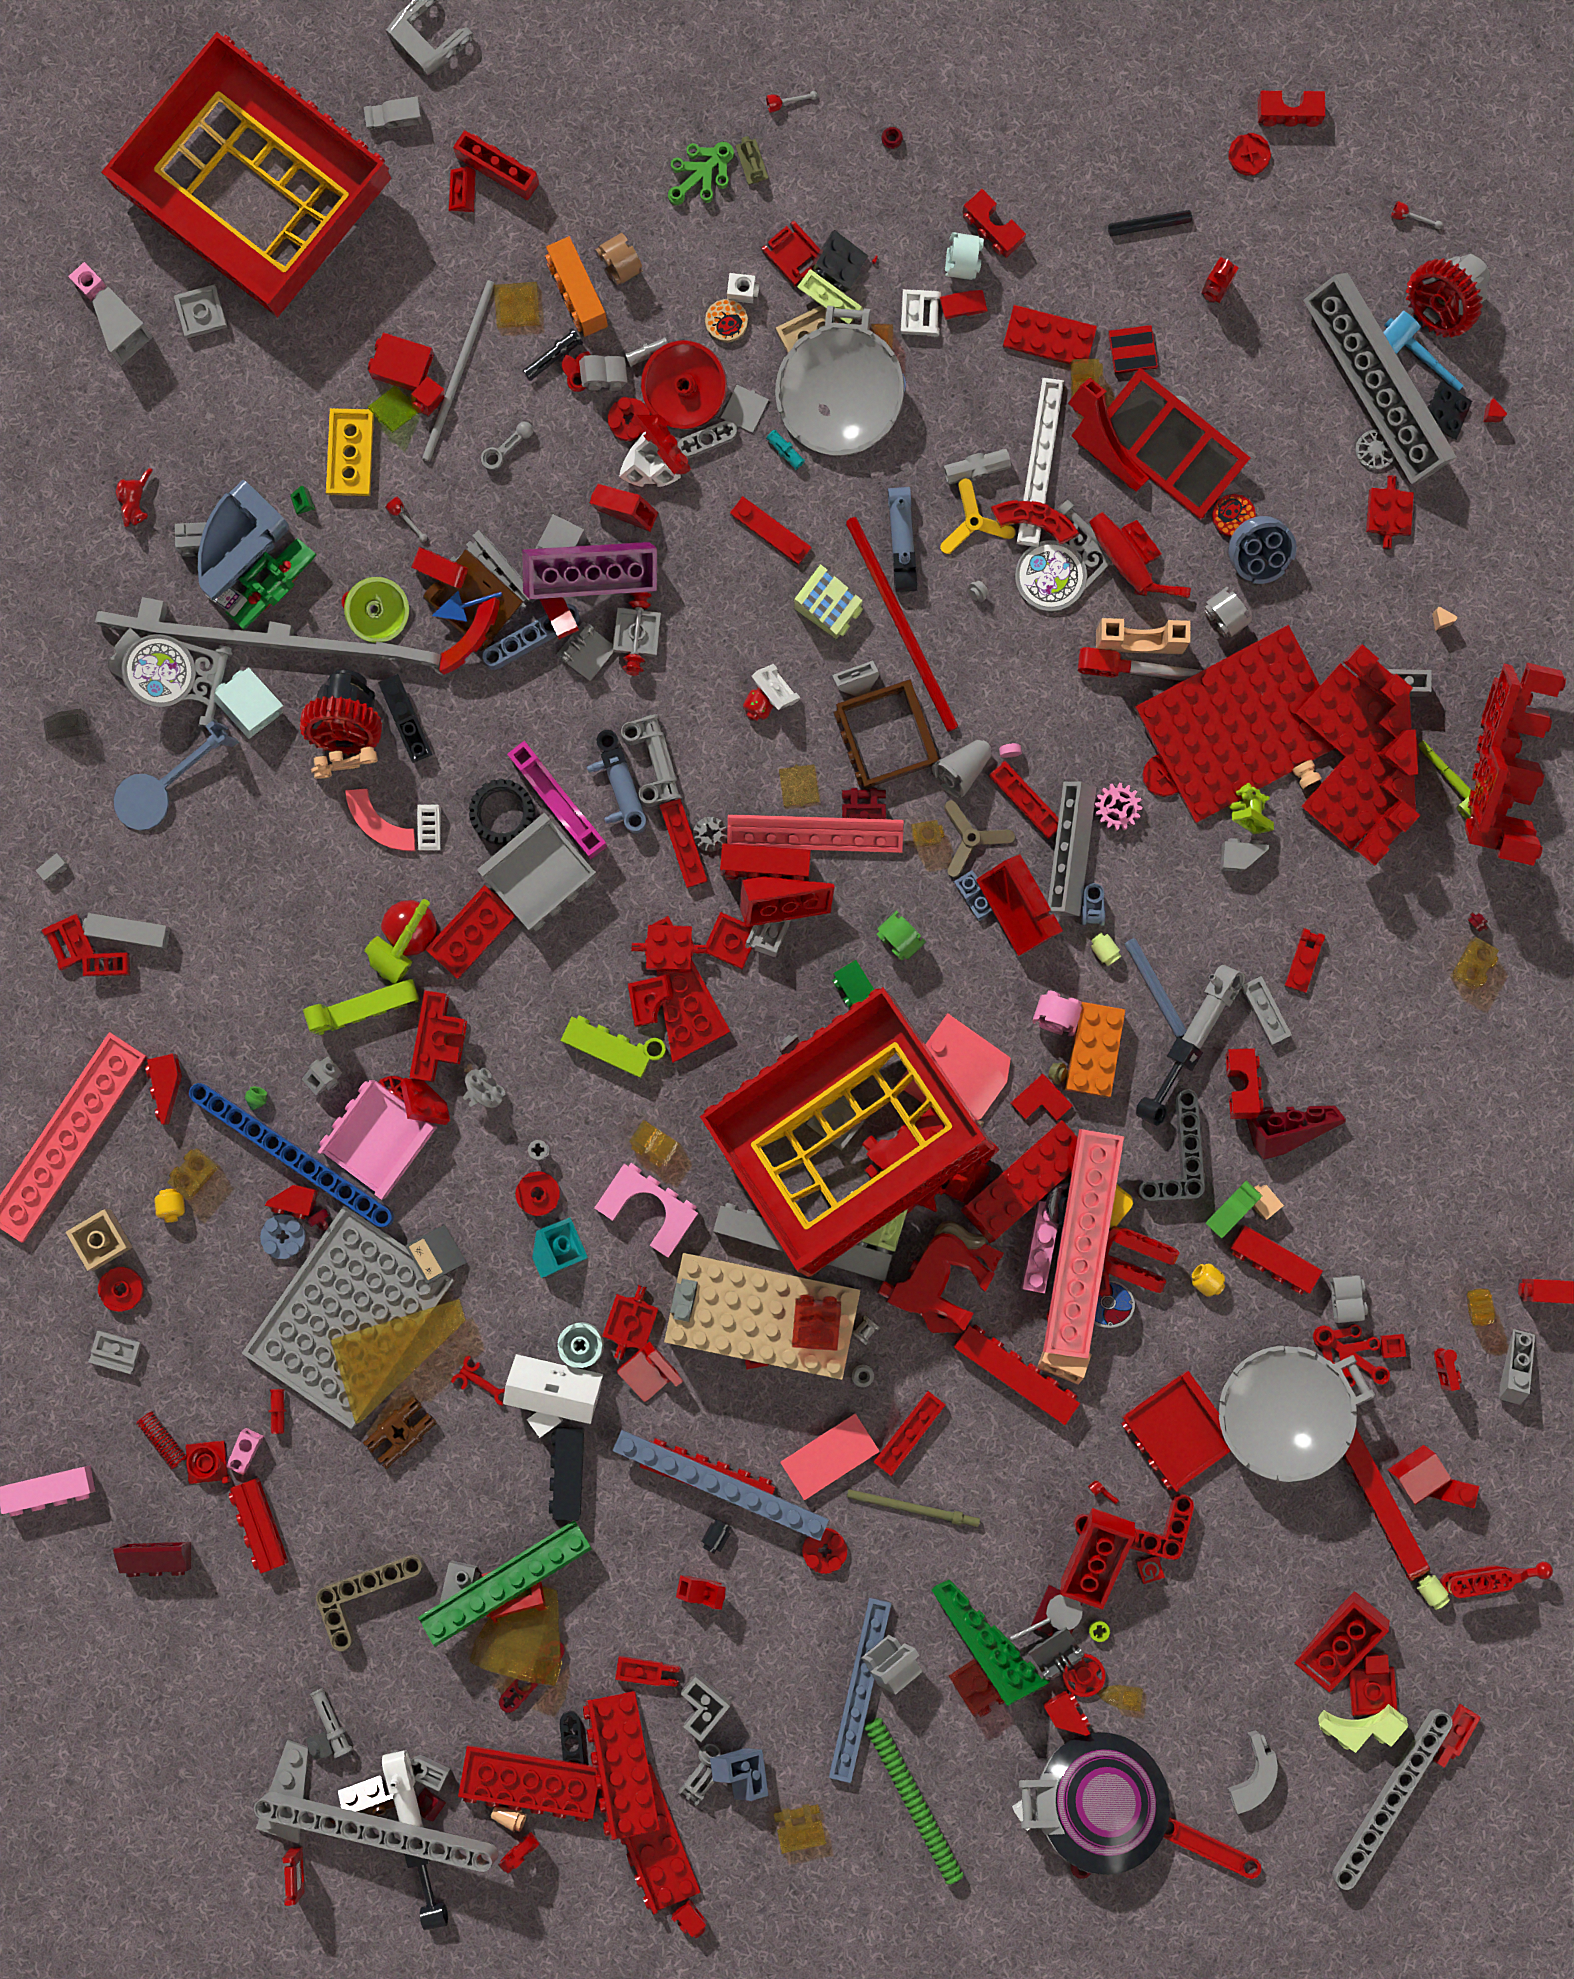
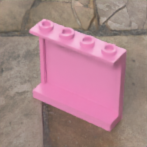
[318,1080,437,1200]

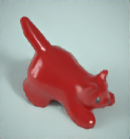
[115,468,153,527]

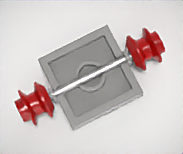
[613,592,661,676]

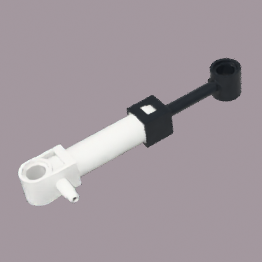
[382,1750,448,1930]

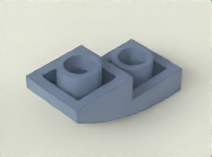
[954,870,993,921]

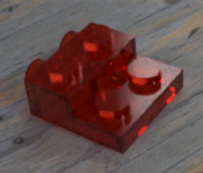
[792,1294,841,1351]
[949,1658,1005,1718]

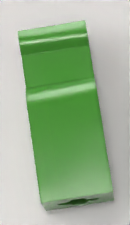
[1206,1180,1263,1238]

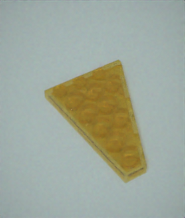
[330,1299,466,1424]

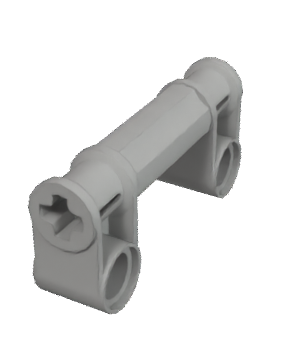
[621,714,682,807]

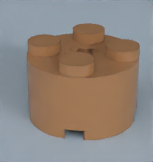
[595,233,643,285]

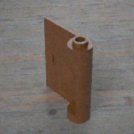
[423,549,524,651]

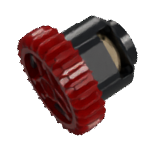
[300,670,382,756]

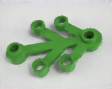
[668,142,734,205]

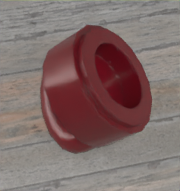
[307,1208,329,1231]

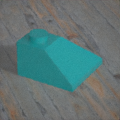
[532,1217,588,1278]

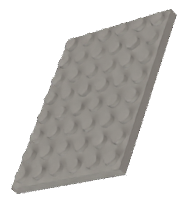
[242,1205,454,1429]

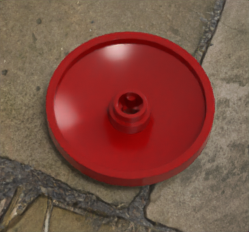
[641,340,727,429]

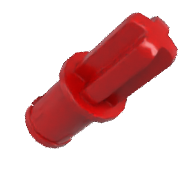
[268,1389,287,1434]

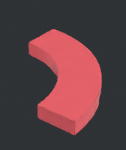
[345,789,415,851]

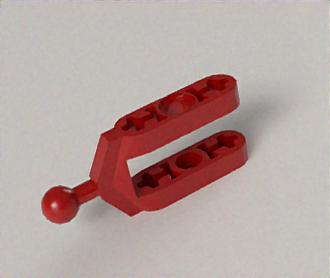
[1103,1226,1180,1293]
[1440,1562,1553,1598]

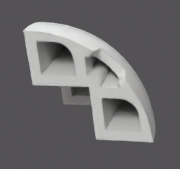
[619,432,681,487]

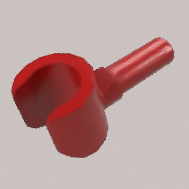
[1088,1480,1119,1504]

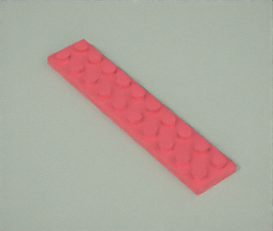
[0,1032,148,1243]
[1043,1129,1124,1359]

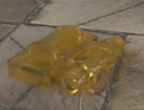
[774,1804,826,1853]

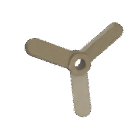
[944,800,1015,878]

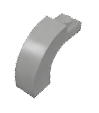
[1228,1730,1278,1814]

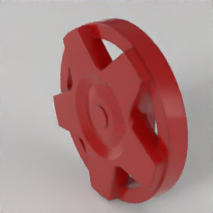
[1063,1653,1105,1697]

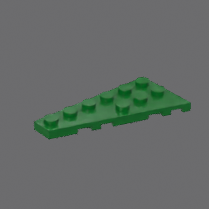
[931,1579,1050,1706]

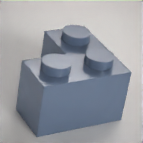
[710,1748,768,1801]

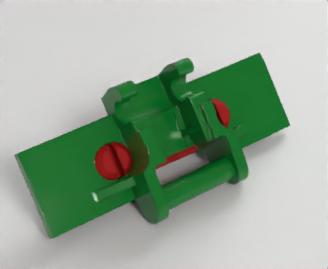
[225,538,317,629]

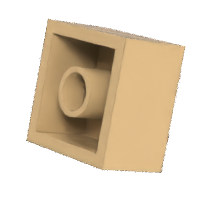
[66,1209,133,1271]

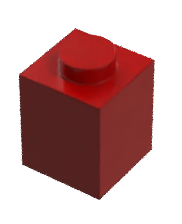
[411,376,445,417]

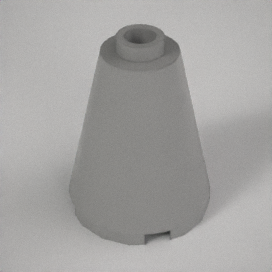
[932,740,992,798]

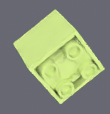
[851,1191,908,1252]

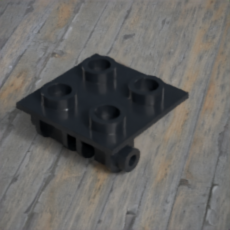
[1427,381,1473,440]

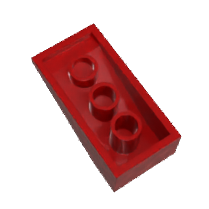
[739,877,835,927]
[1294,1591,1390,1693]

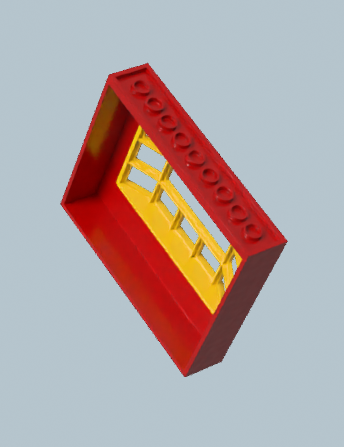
[101,32,392,318]
[699,987,995,1277]

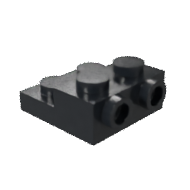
[810,230,868,292]

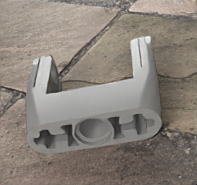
[386,0,474,76]

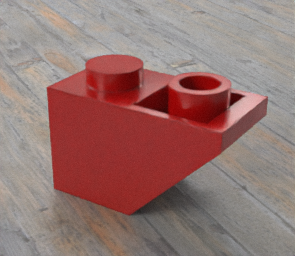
[265,1185,318,1219]
[1042,1690,1091,1736]

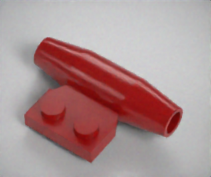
[1089,512,1162,593]

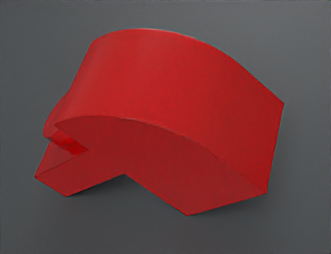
[676,1575,726,1610]

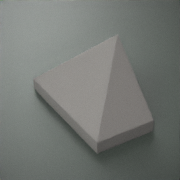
[832,661,879,697]

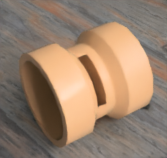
[1292,760,1322,789]

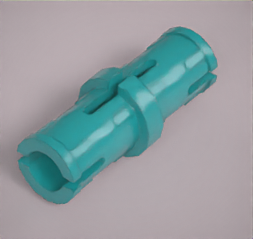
[766,429,805,470]

